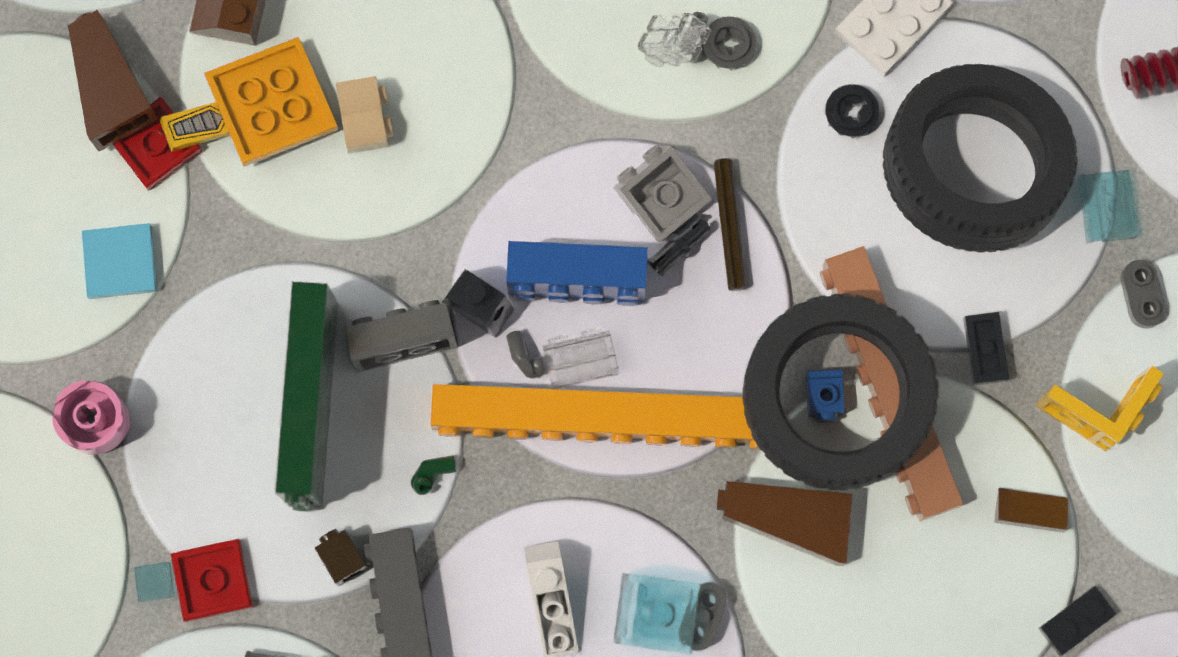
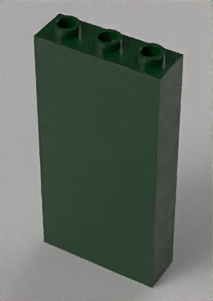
[275,281,338,512]

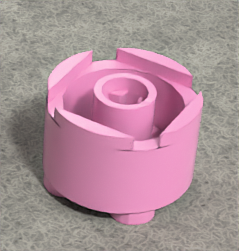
[52,381,130,455]

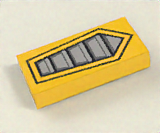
[160,102,229,152]

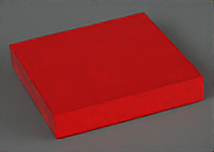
[113,97,203,191]
[170,539,253,622]

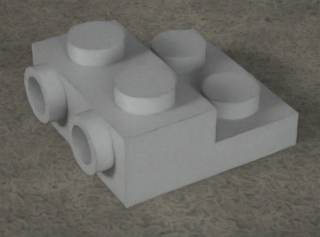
[613,144,712,242]

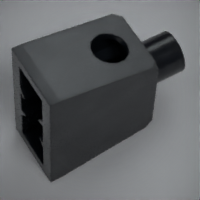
[442,269,515,338]

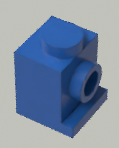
[805,369,845,422]

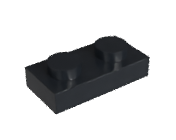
[963,312,1009,386]
[1038,586,1117,656]

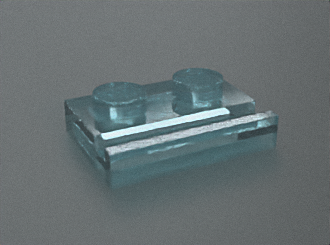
[1078,170,1138,243]

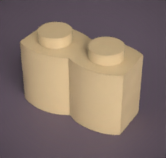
[336,76,393,153]

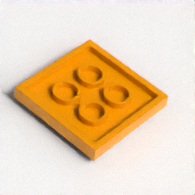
[204,37,338,167]

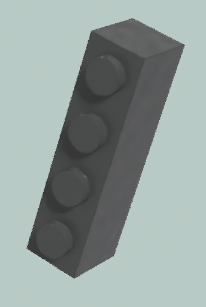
[364,528,433,657]

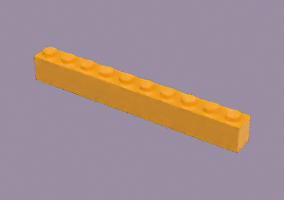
[430,384,760,450]

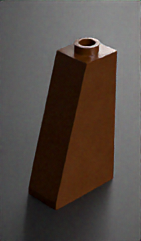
[68,9,159,152]
[716,481,852,566]

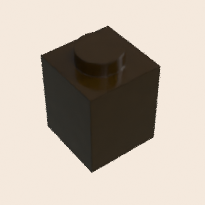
[314,529,369,586]

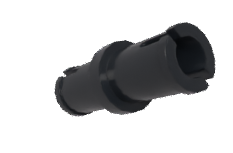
[648,215,711,276]

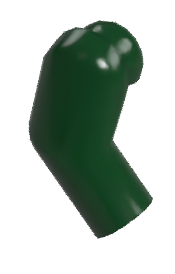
[411,455,456,495]

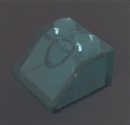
[613,573,701,654]

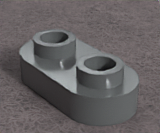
[1120,260,1166,329]
[679,582,727,651]

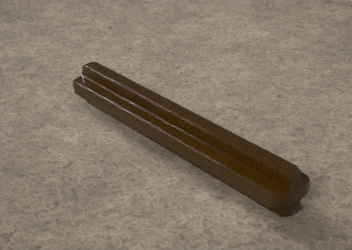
[714,158,747,291]

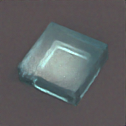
[134,562,175,603]

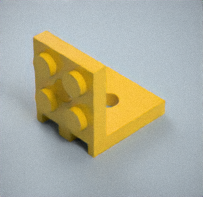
[1035,366,1164,451]

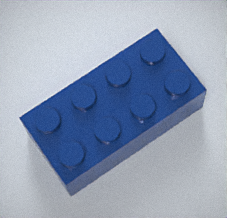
[506,241,648,306]

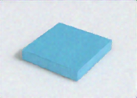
[82,223,157,299]

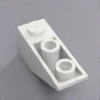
[524,541,579,657]

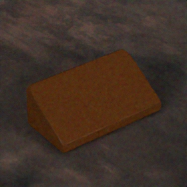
[994,488,1068,533]

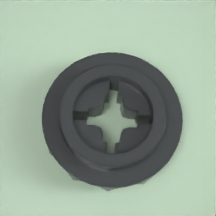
[703,16,756,70]

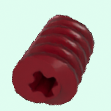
[1120,47,1178,99]

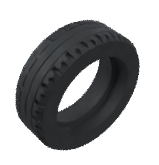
[882,64,1078,253]
[742,294,939,490]

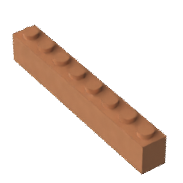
[820,246,963,522]

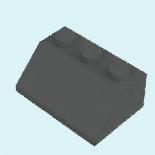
[345,300,458,372]

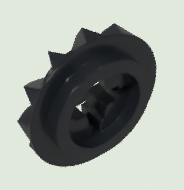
[825,84,879,138]

